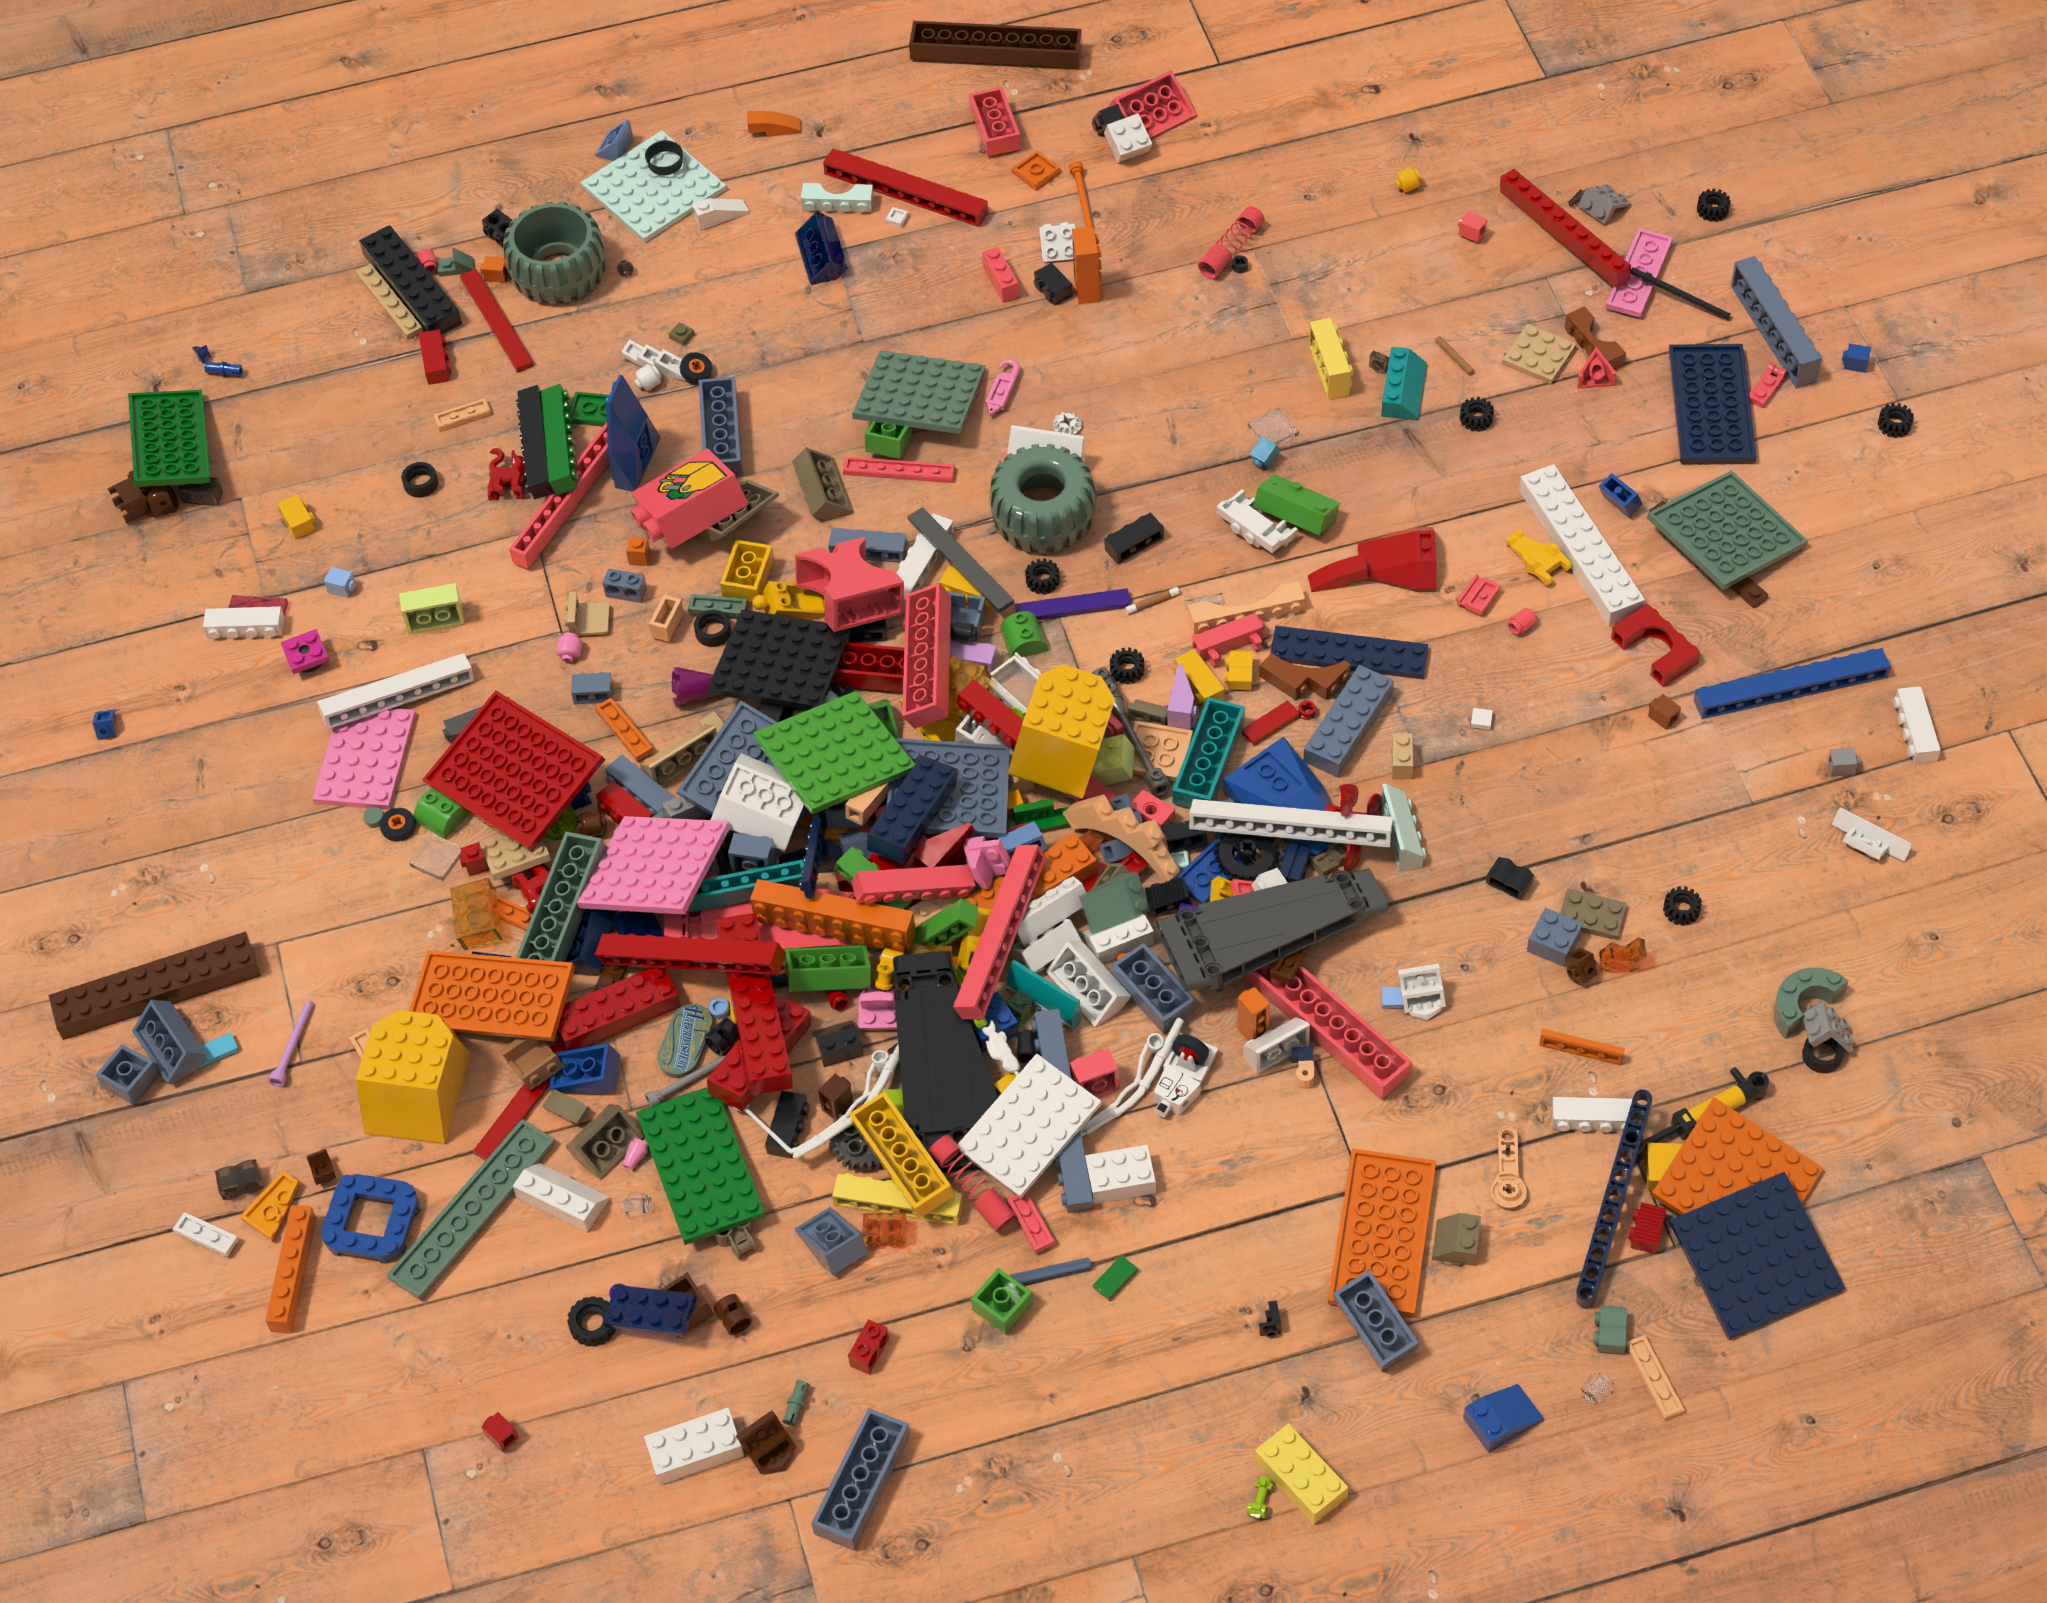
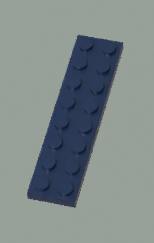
[1270,625,1429,680]

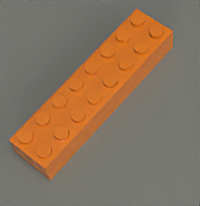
[954,833,1098,948]
[750,879,916,953]

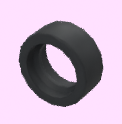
[401,462,438,497]
[694,609,731,647]
[1802,1037,1844,1073]

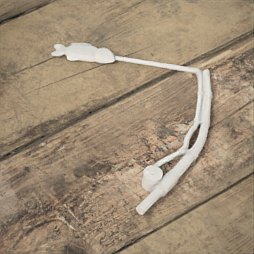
[982,1018,1184,1137]
[722,1044,900,1159]

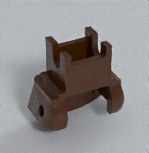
[107,470,179,524]

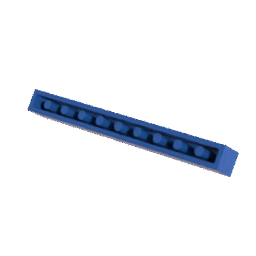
[1694,648,1891,719]

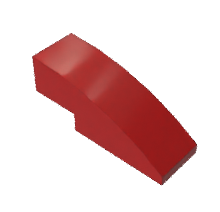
[1308,554,1368,592]

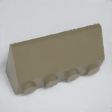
[792,447,853,521]

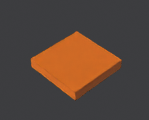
[1012,151,1061,191]

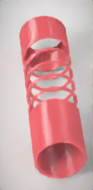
[1198,206,1265,279]
[929,1135,1016,1232]

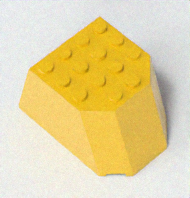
[1007,664,1115,799]
[356,1010,471,1145]

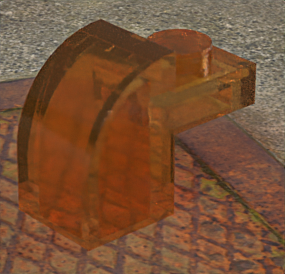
[1599,937,1647,973]

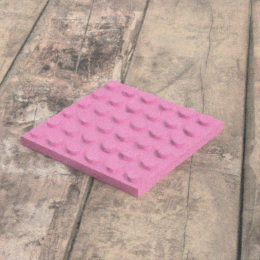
[577,816,731,914]

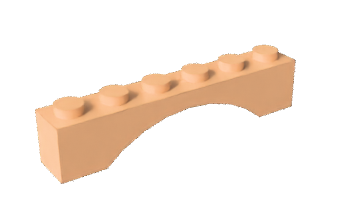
[1188,581,1305,634]

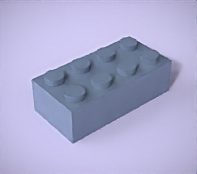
[1111,943,1196,1033]
[1333,1270,1419,1371]

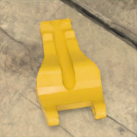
[1506,529,1572,585]

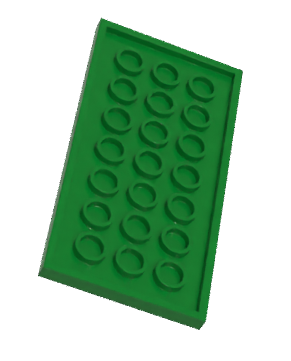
[128,389,211,487]
[636,1087,766,1245]

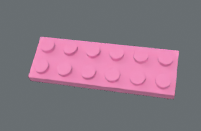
[1606,228,1673,318]

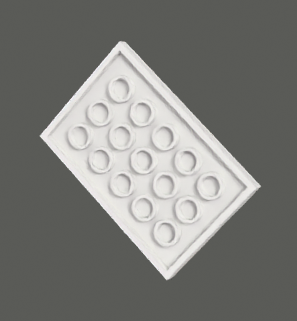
[958,1054,1102,1199]

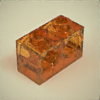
[862,1213,907,1248]

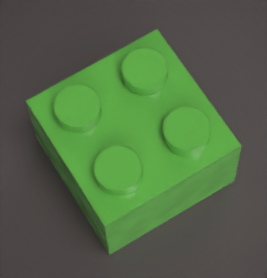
[865,421,912,459]
[971,1268,1033,1334]

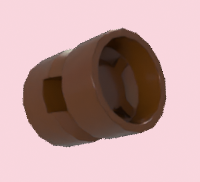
[713,1294,753,1335]

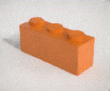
[1237,987,1270,1041]

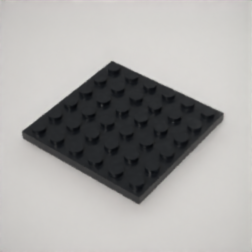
[707,609,853,710]

